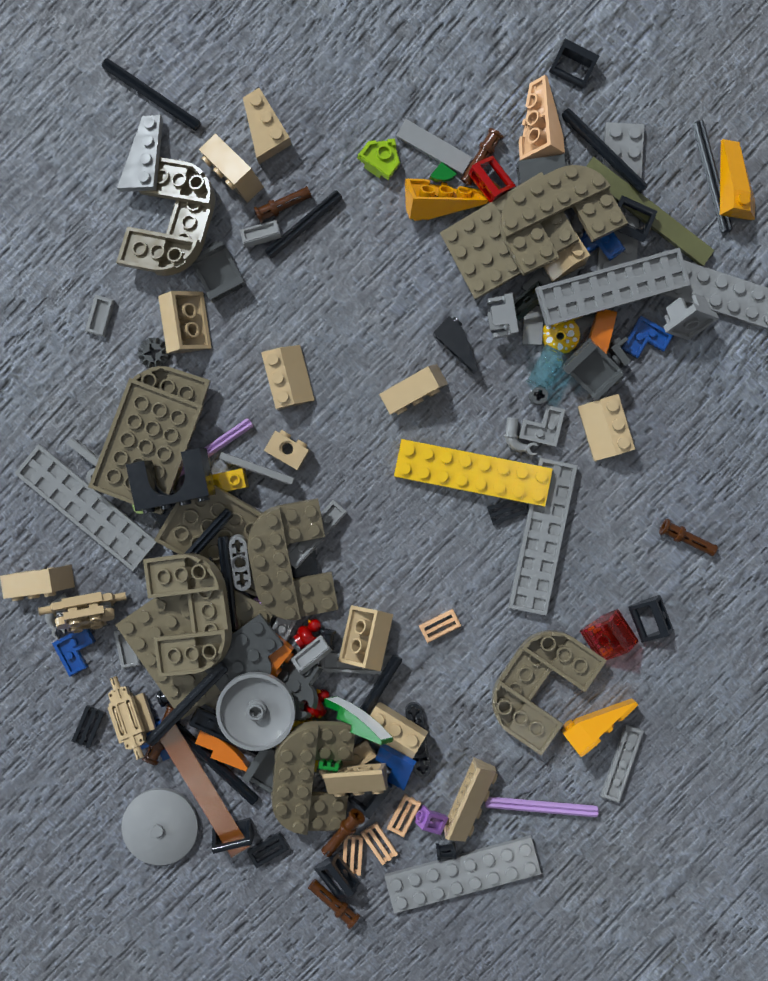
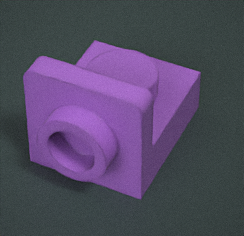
[415,805,448,835]

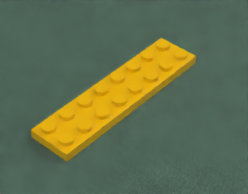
[394,439,553,506]

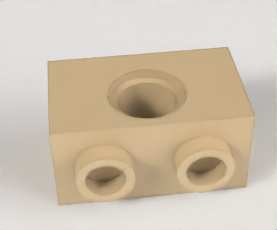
[264,430,310,470]

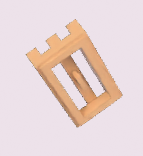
[419,608,461,643]
[387,793,421,838]
[361,821,398,865]
[343,835,363,876]

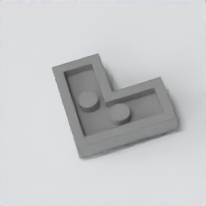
[518,405,565,447]

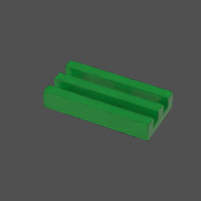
[319,759,343,771]

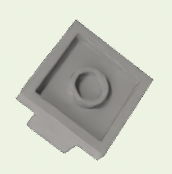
[487,293,519,339]
[663,294,719,340]

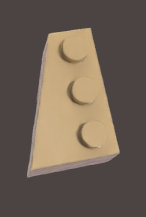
[243,88,292,164]
[199,133,264,203]
[379,364,448,415]
[0,565,75,601]

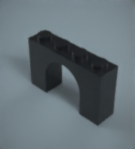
[126,448,216,514]

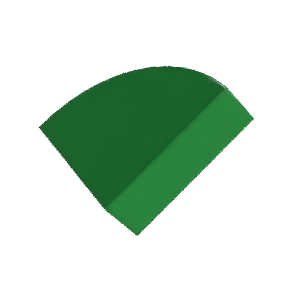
[429,162,456,182]

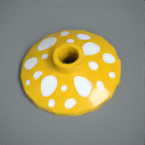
[542,320,580,354]

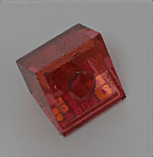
[580,609,639,660]

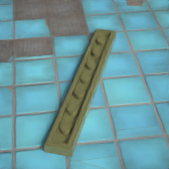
[586,157,714,266]

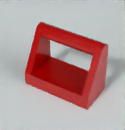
[468,156,516,203]

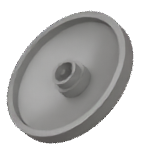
[216,672,296,751]
[121,787,199,866]

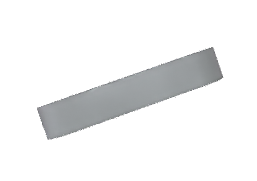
[229,534,252,591]

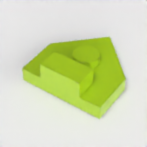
[357,138,400,180]

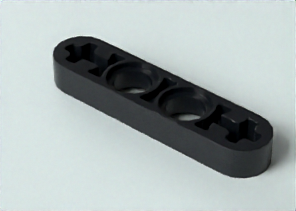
[405,702,431,777]

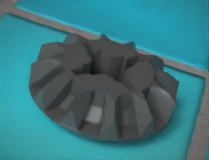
[138,338,169,368]

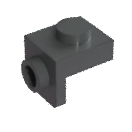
[608,336,631,368]

